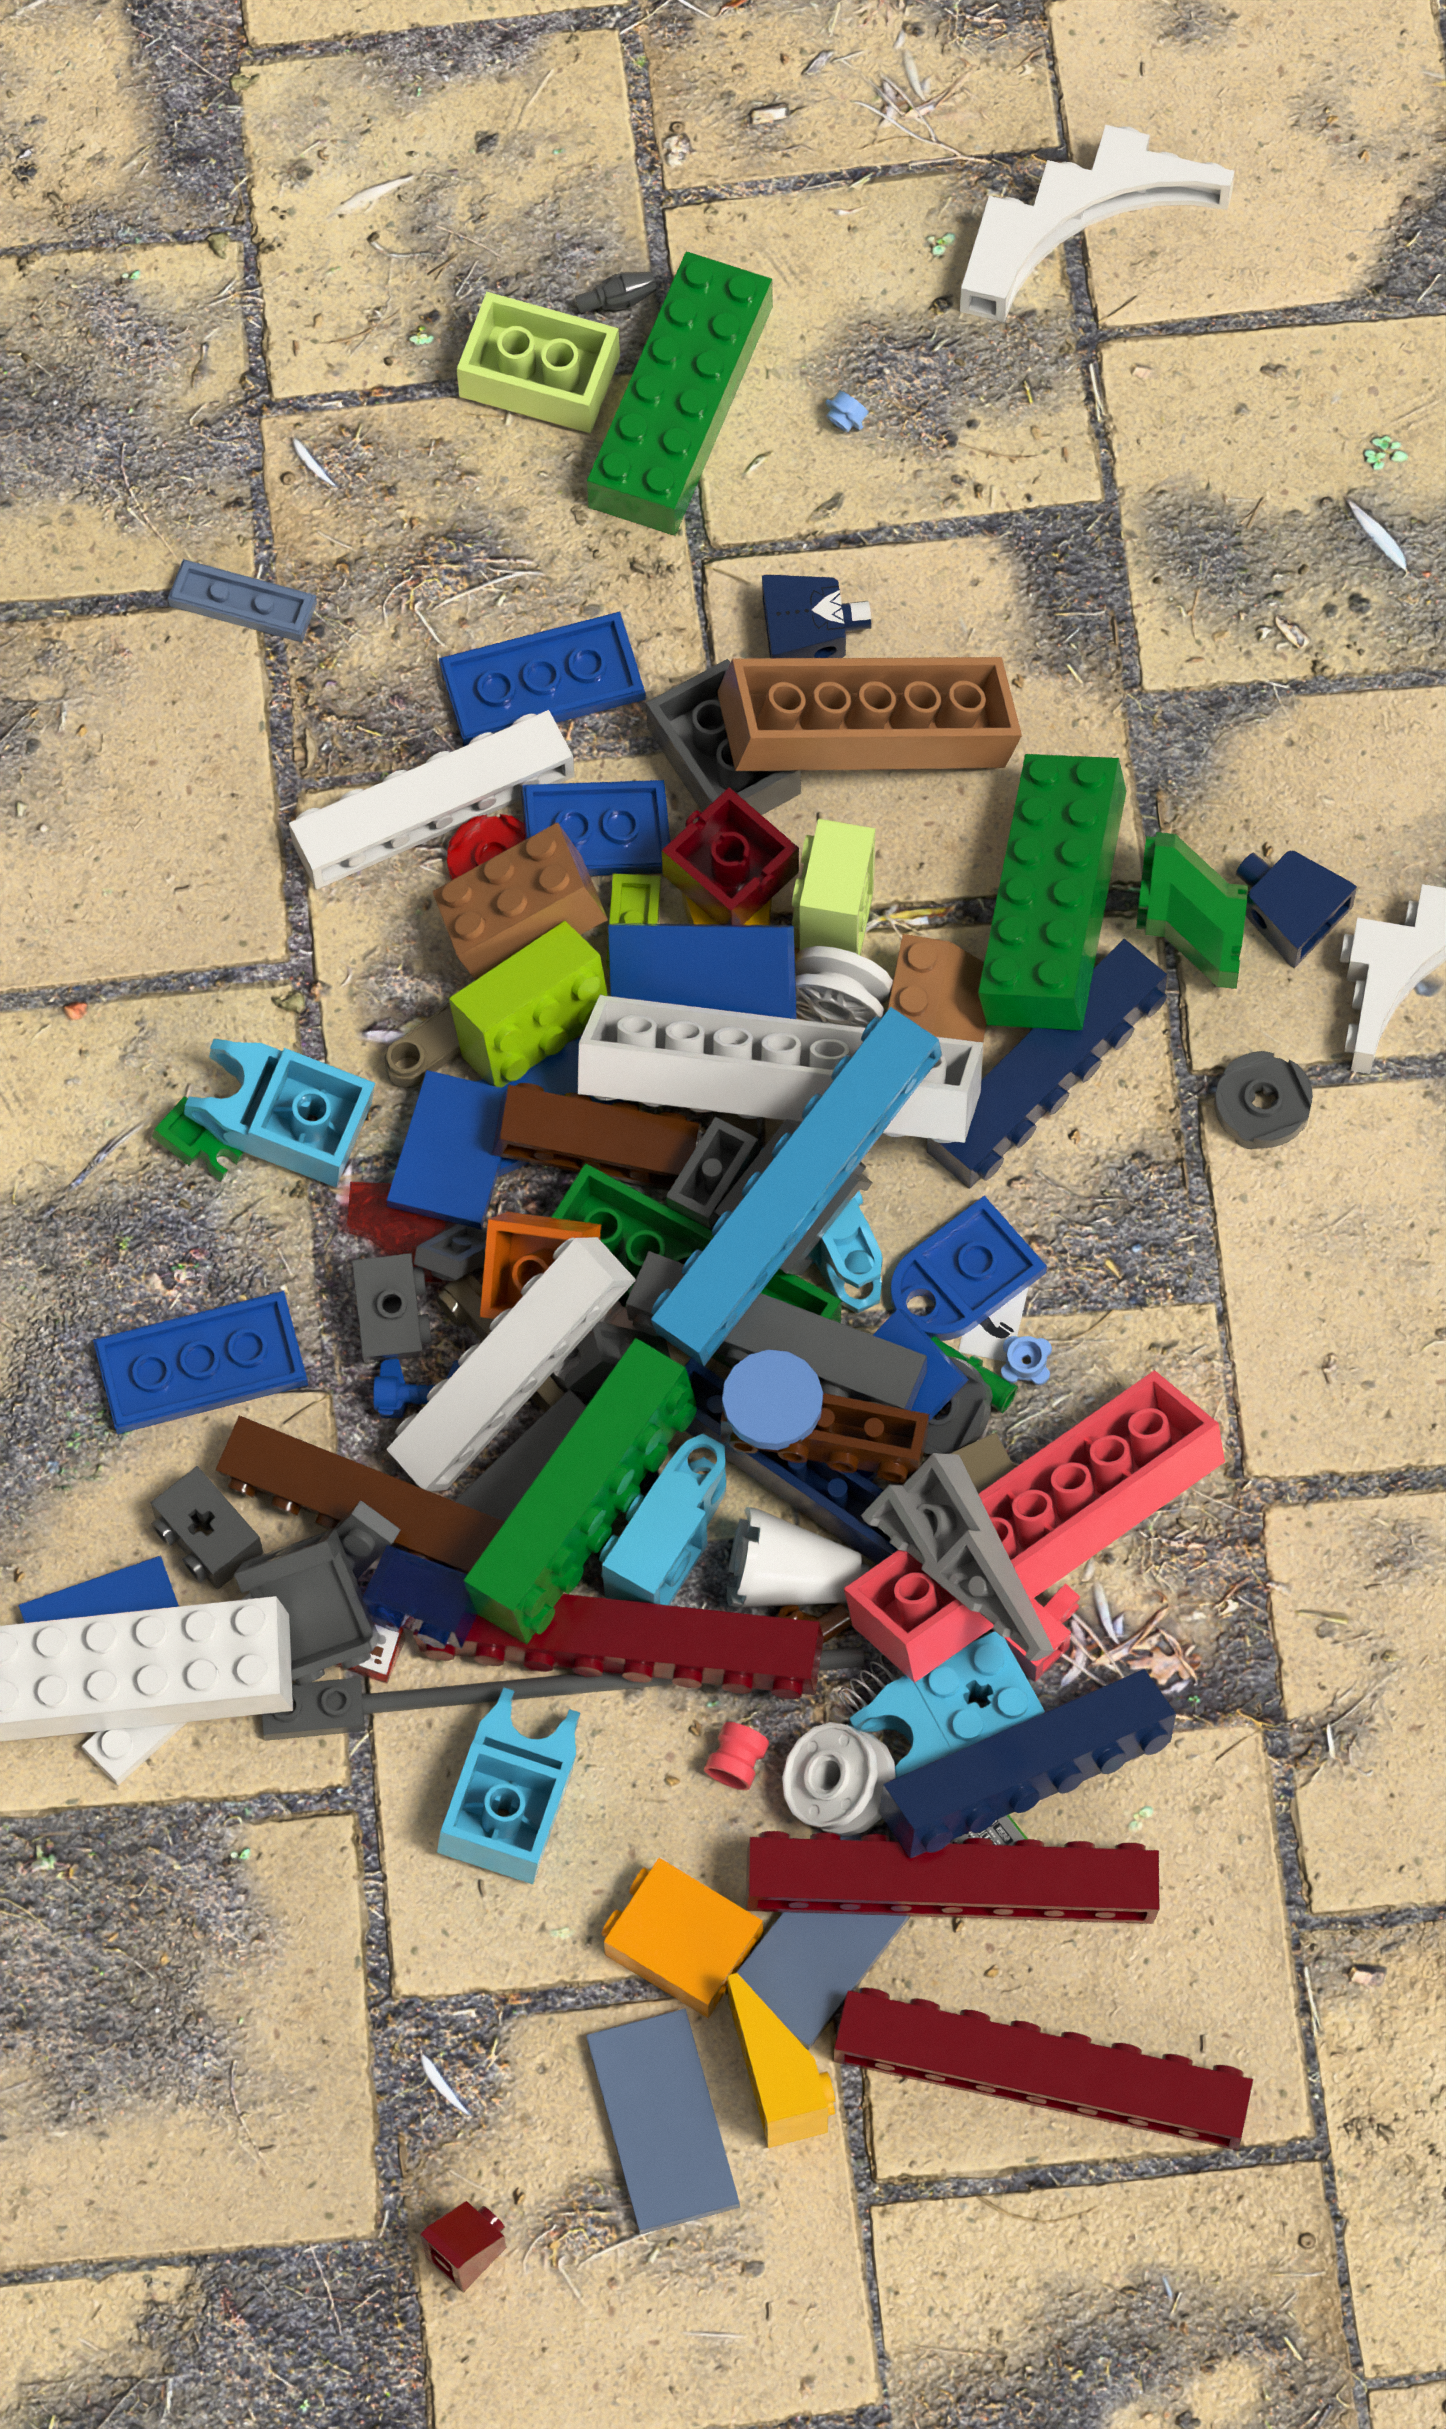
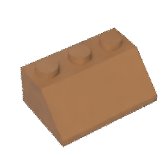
[888,934,987,1042]

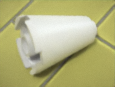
[727,1507,869,1608]

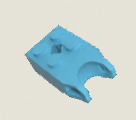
[184,1039,375,1188]
[762,1148,883,1313]
[599,1434,726,1605]
[849,1631,1045,1778]
[437,1688,580,1884]

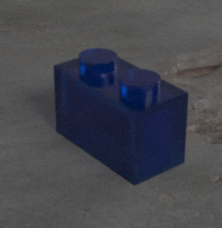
[362,1545,477,1649]

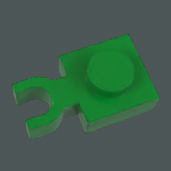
[152,1096,243,1182]

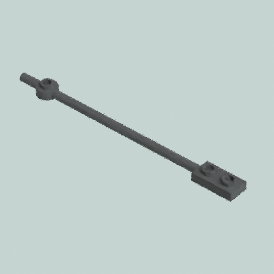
[262,1646,865,1741]

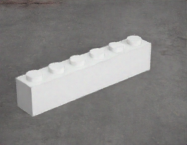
[289,710,575,890]
[387,1237,636,1491]

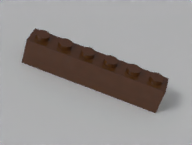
[216,1415,505,1583]

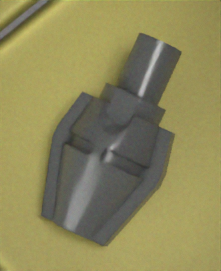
[575,272,657,313]

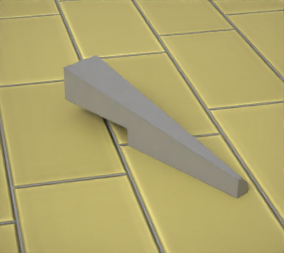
[861,1453,1054,1661]

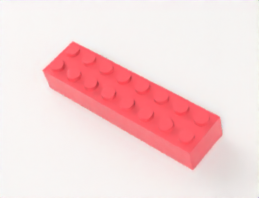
[844,1370,1225,1683]

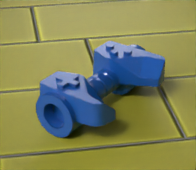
[373,1358,460,1418]

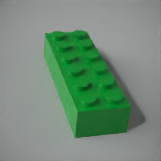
[587,251,773,536]
[978,754,1127,1030]
[551,1163,842,1369]
[464,1338,697,1644]

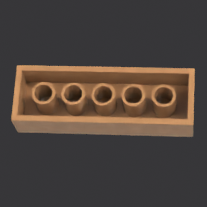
[717,657,1022,771]

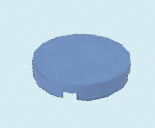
[722,1350,823,1450]

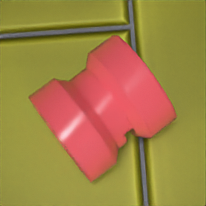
[704,1722,769,1790]

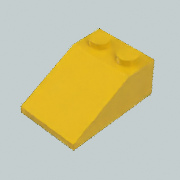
[727,1973,835,2148]

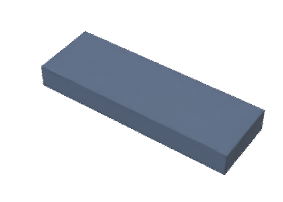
[168,559,317,643]

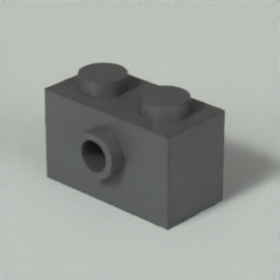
[352,1253,432,1364]

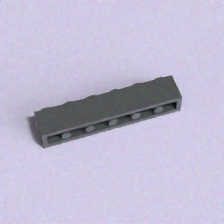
[626,1251,927,1410]

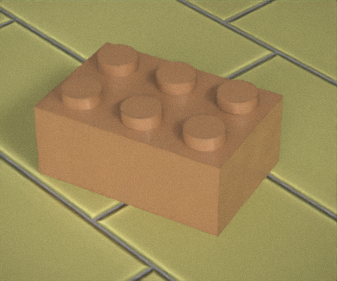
[432,822,608,980]

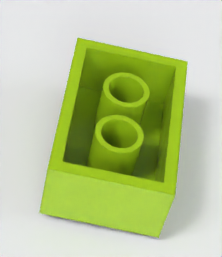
[449,921,608,1088]

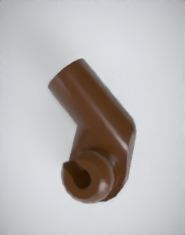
[777,1603,852,1643]

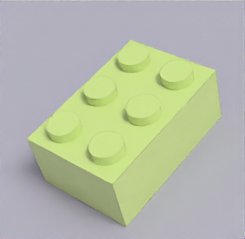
[457,292,620,433]
[792,819,876,956]

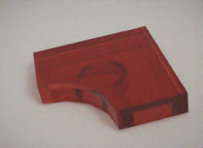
[347,1182,446,1283]

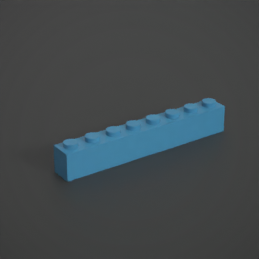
[651,1007,942,1366]

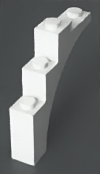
[960,125,1235,322]
[1340,884,1446,1074]

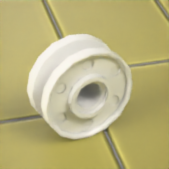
[795,946,893,1028]
[782,1722,896,1837]

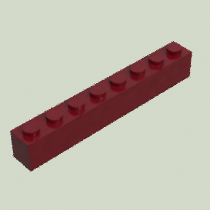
[413,1578,824,1699]
[746,1831,1160,1924]
[834,1987,1253,2151]

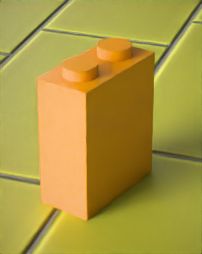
[601,1858,763,2019]

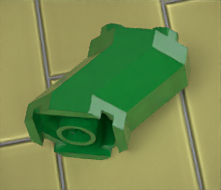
[1136,832,1248,989]

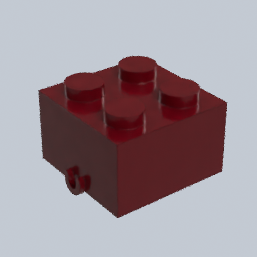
[662,787,799,925]

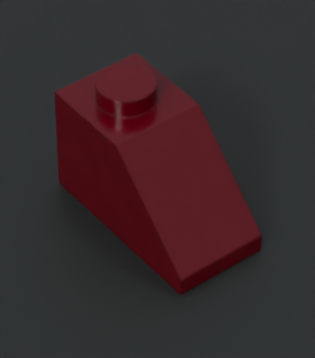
[420,2201,507,2293]

